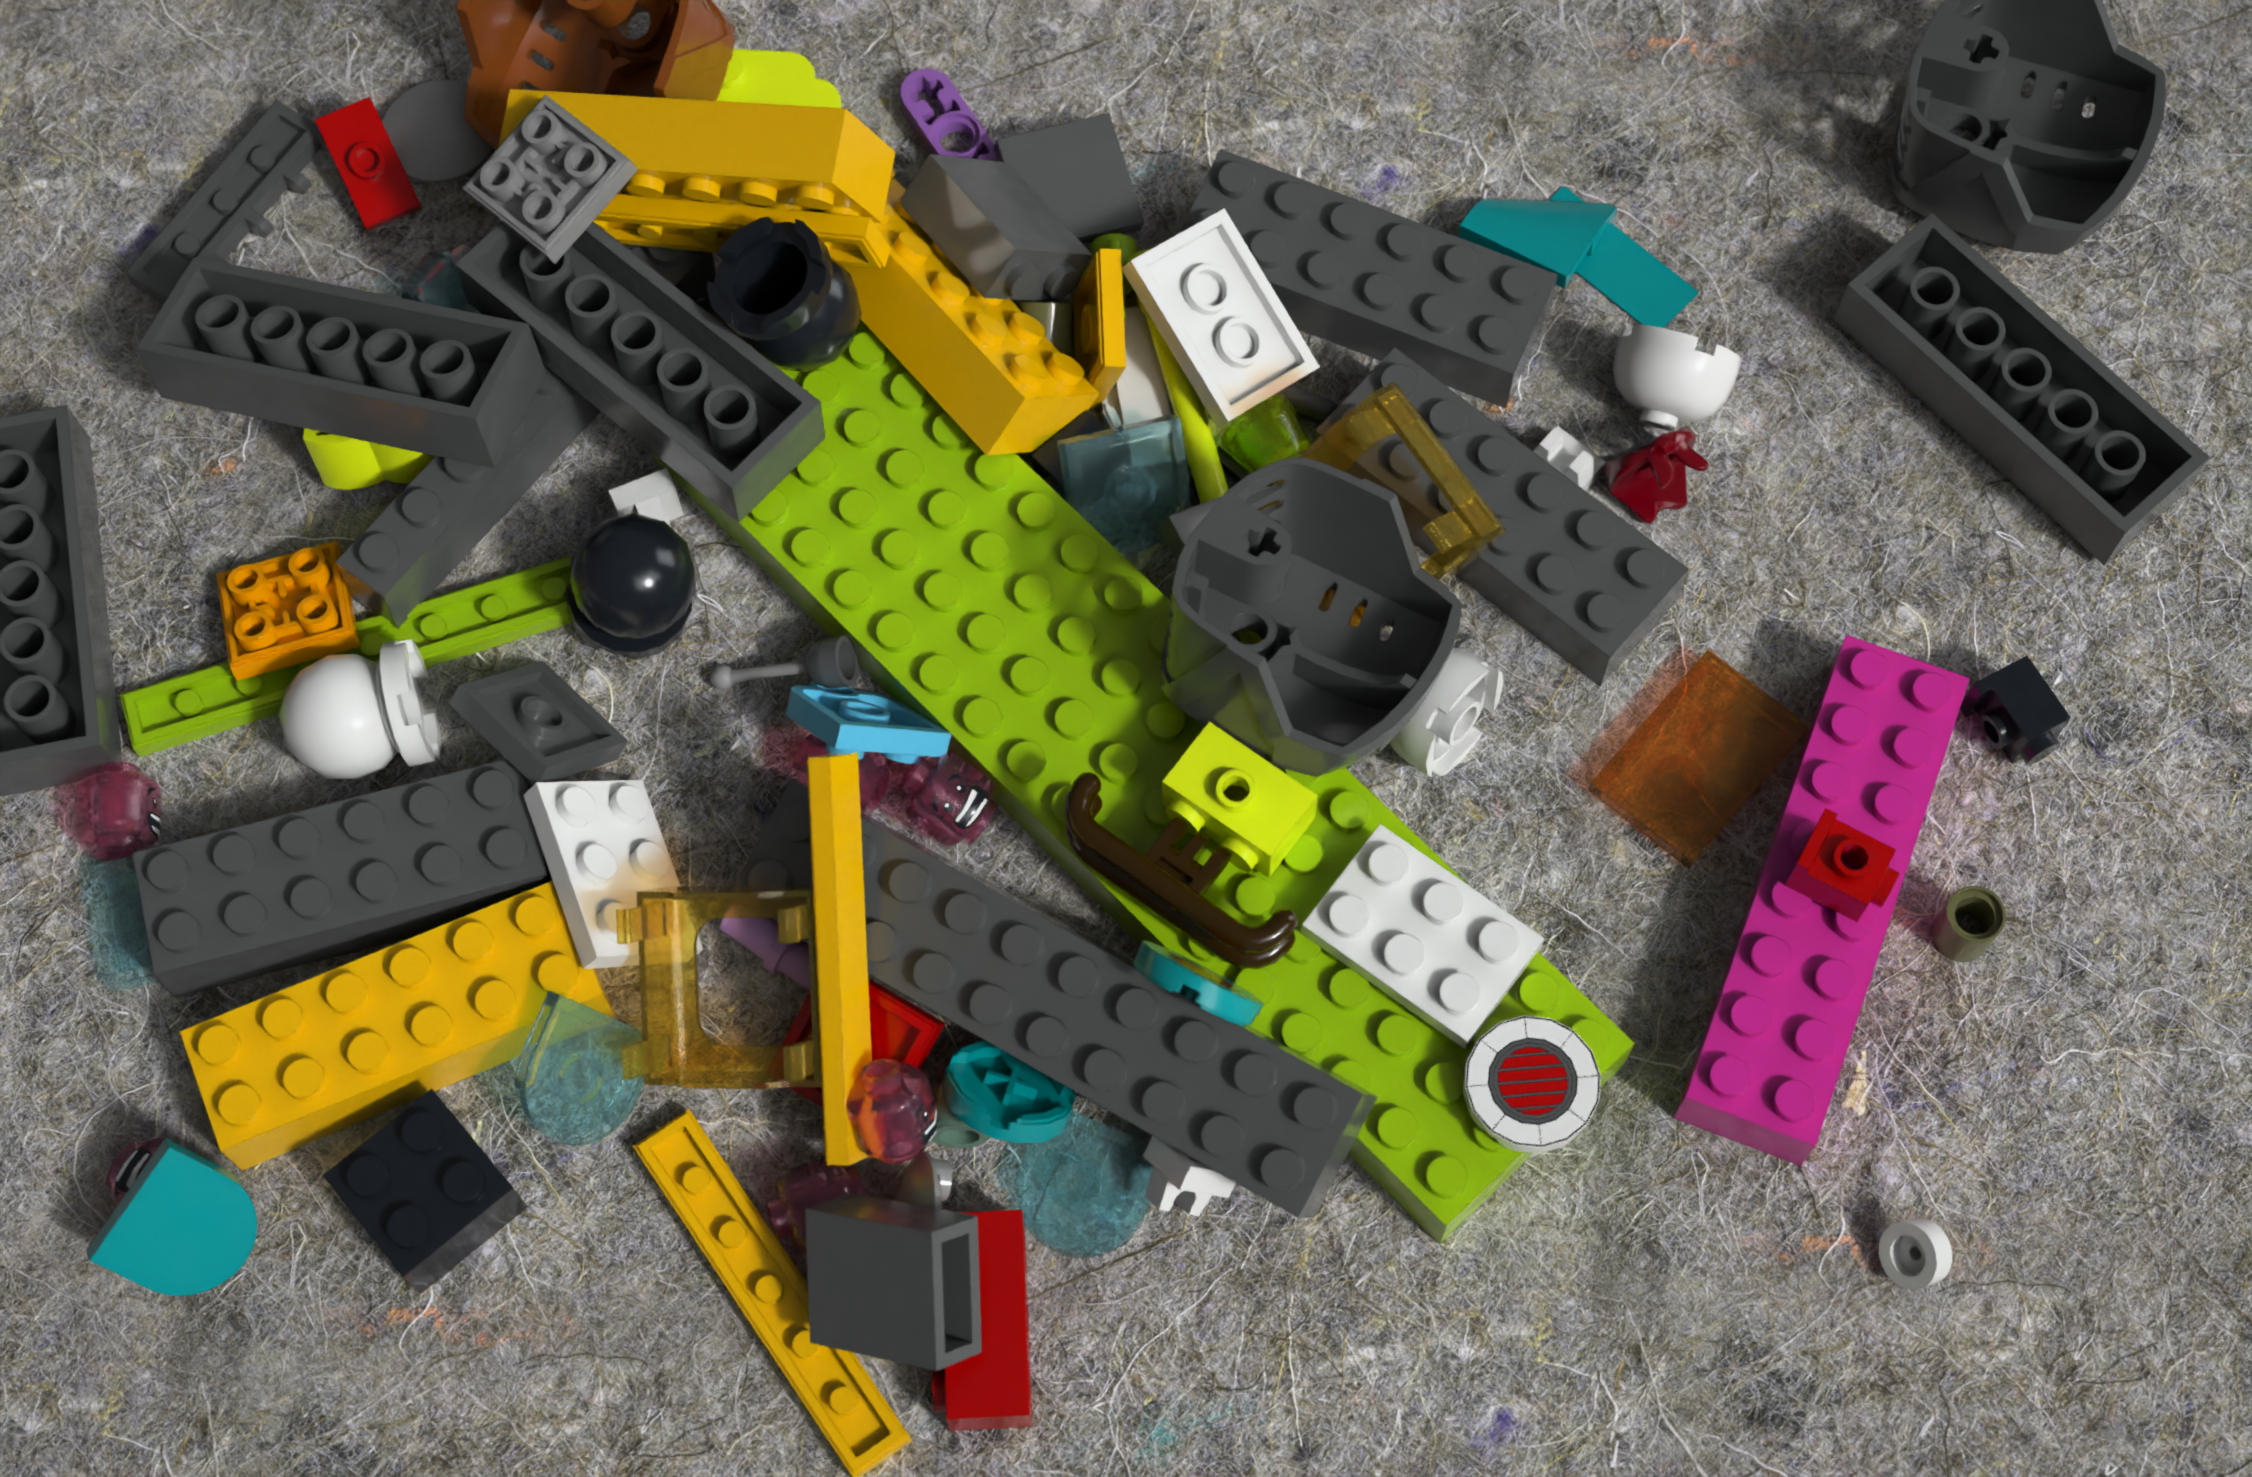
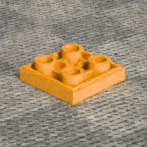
[216,540,361,681]

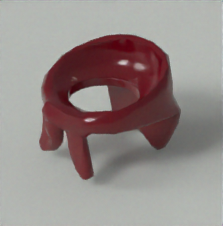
[1604,426,1709,524]

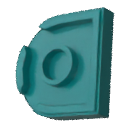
[86,1138,257,1296]

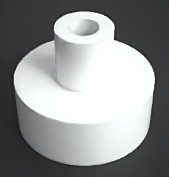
[1879,1217,1952,1290]

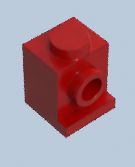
[1785,808,1900,922]

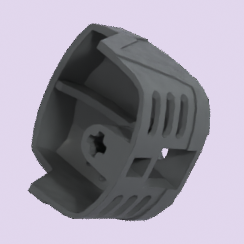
[1890,0,2166,255]
[1159,457,1462,777]

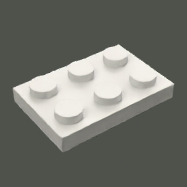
[1122,208,1320,428]
[523,780,703,969]
[1301,824,1545,1049]

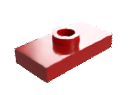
[314,97,422,232]

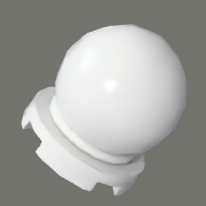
[279,639,441,779]

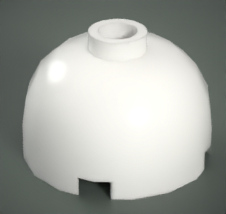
[1613,324,1742,431]
[1390,648,1503,777]

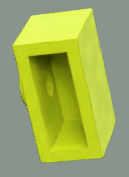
[1162,721,1318,878]

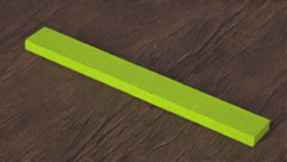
[120,554,574,757]

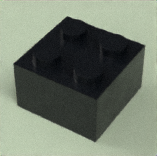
[322,1089,528,1294]

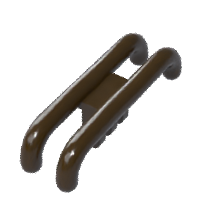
[1064,772,1297,969]

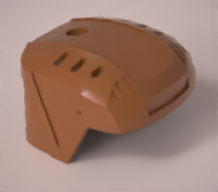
[456,0,734,149]

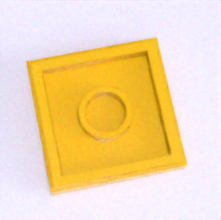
[1071,248,1126,409]

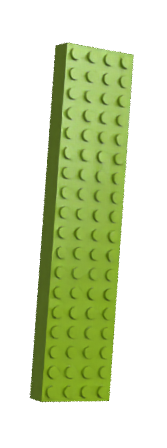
[652,319,1635,1245]

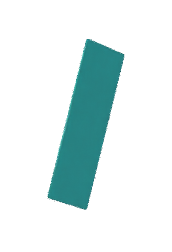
[1548,186,1698,328]

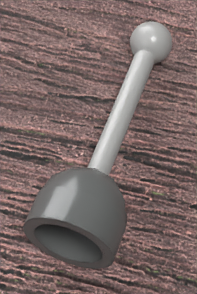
[710,635,858,690]

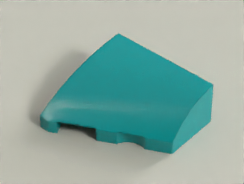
[1458,198,1617,289]

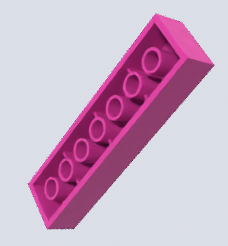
[1674,635,1970,1166]

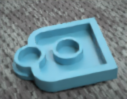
[785,681,952,764]

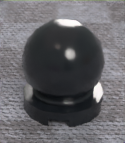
[706,217,862,372]
[566,513,697,660]

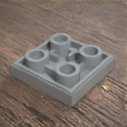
[463,94,638,264]

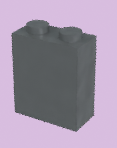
[899,154,1092,302]
[805,1193,982,1371]

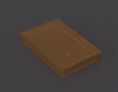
[1588,649,1810,869]

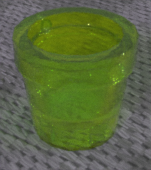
[1220,394,1320,487]

